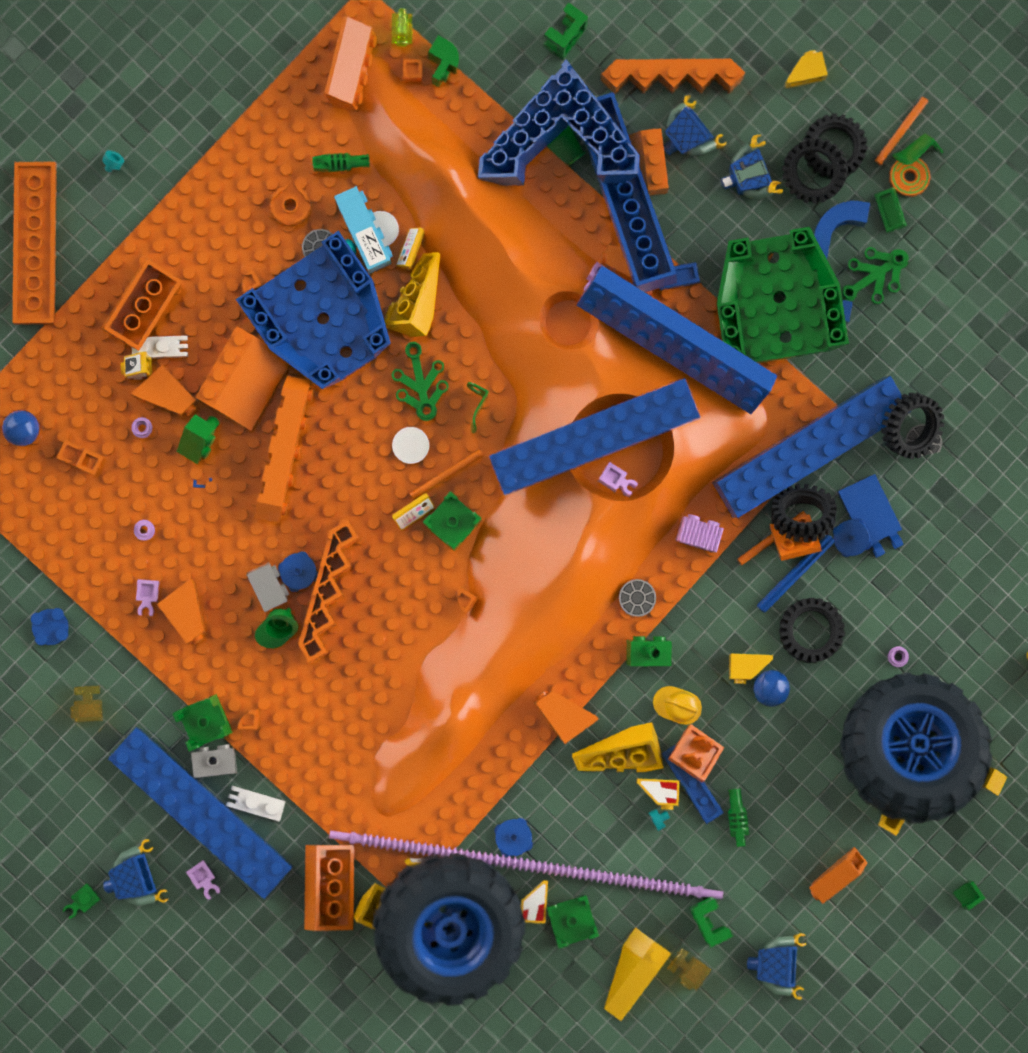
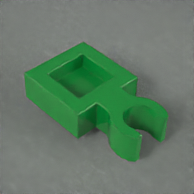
[62,883,101,919]

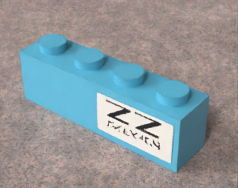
[334,186,393,274]

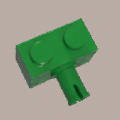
[176,414,220,464]
[626,636,672,666]

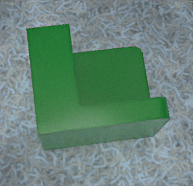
[952,880,985,911]

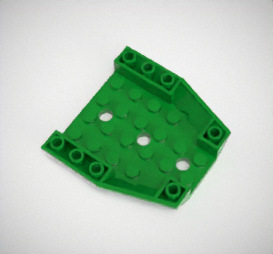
[717,227,849,364]

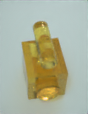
[71,685,103,723]
[668,948,711,990]

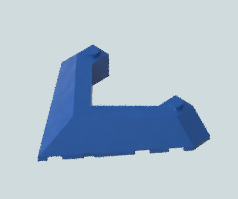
[478,59,640,186]

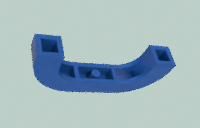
[814,201,870,325]

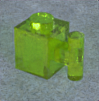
[392,8,412,46]

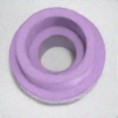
[132,417,153,438]
[134,520,155,541]
[888,646,909,667]

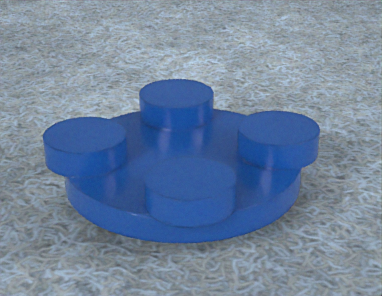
[833,518,872,557]
[278,551,318,592]
[31,608,69,646]
[494,818,533,857]

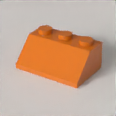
[629,128,669,196]

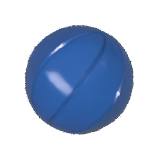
[2,410,39,447]
[753,670,790,707]

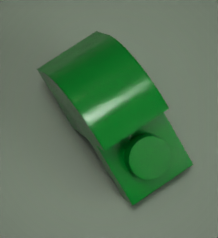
[428,35,459,87]

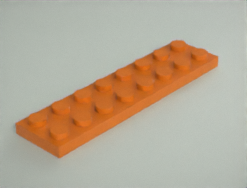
[12,162,57,325]

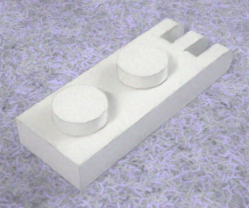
[132,336,188,359]
[226,786,286,821]

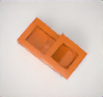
[56,439,103,475]

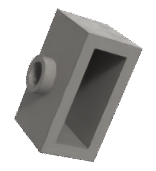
[246,562,289,612]
[191,745,237,778]

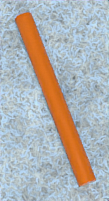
[874,97,928,166]
[410,449,483,500]
[737,511,807,565]

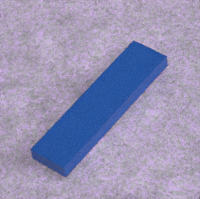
[661,744,724,824]

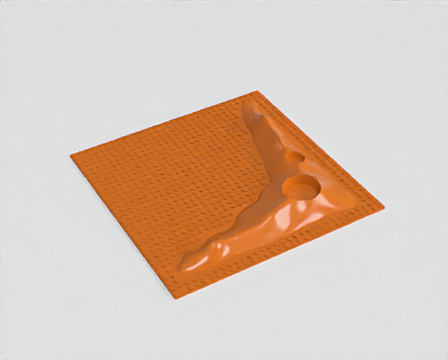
[0,0,837,887]

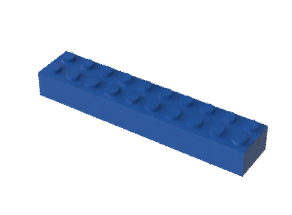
[586,92,677,292]
[577,266,777,414]
[712,376,911,518]
[489,378,701,496]
[108,727,294,899]

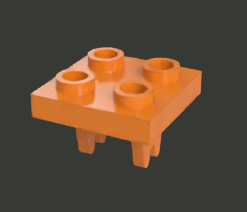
[770,514,821,561]
[668,724,725,783]

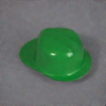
[255,607,298,649]

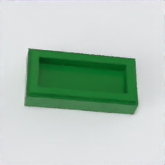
[874,187,907,233]

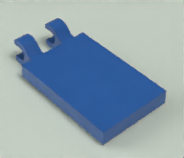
[837,474,904,558]

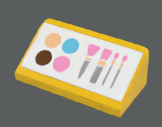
[396,228,424,271]
[392,493,435,530]

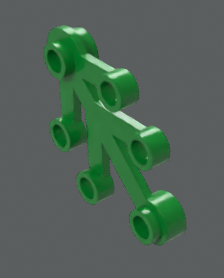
[841,247,909,305]
[392,342,449,421]

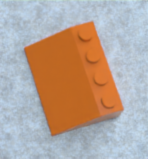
[195,326,290,431]

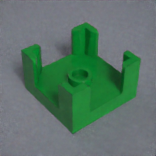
[543,2,588,60]
[423,491,482,552]
[172,694,233,752]
[546,895,599,949]
[689,897,733,948]

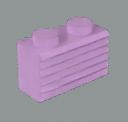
[675,514,724,553]

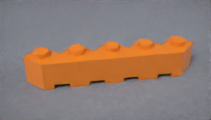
[601,59,745,94]
[255,376,314,523]
[298,520,360,664]

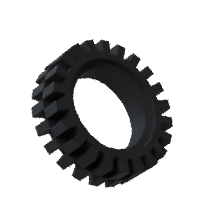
[803,113,867,179]
[782,138,848,204]
[881,392,945,459]
[771,484,837,542]
[779,598,845,663]

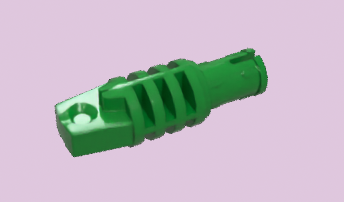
[312,153,370,172]
[728,788,749,847]

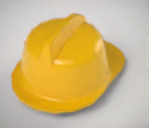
[653,686,702,725]

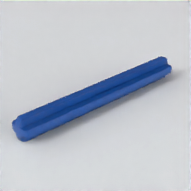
[757,535,835,613]

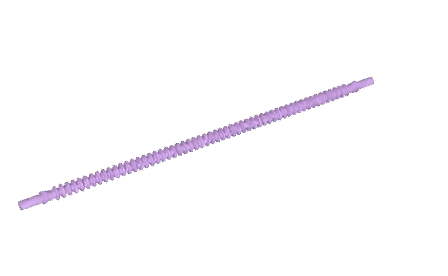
[329,830,723,900]

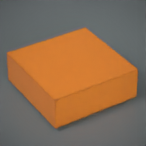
[402,59,423,81]

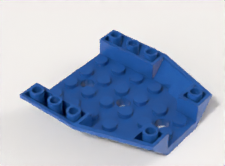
[236,230,391,389]

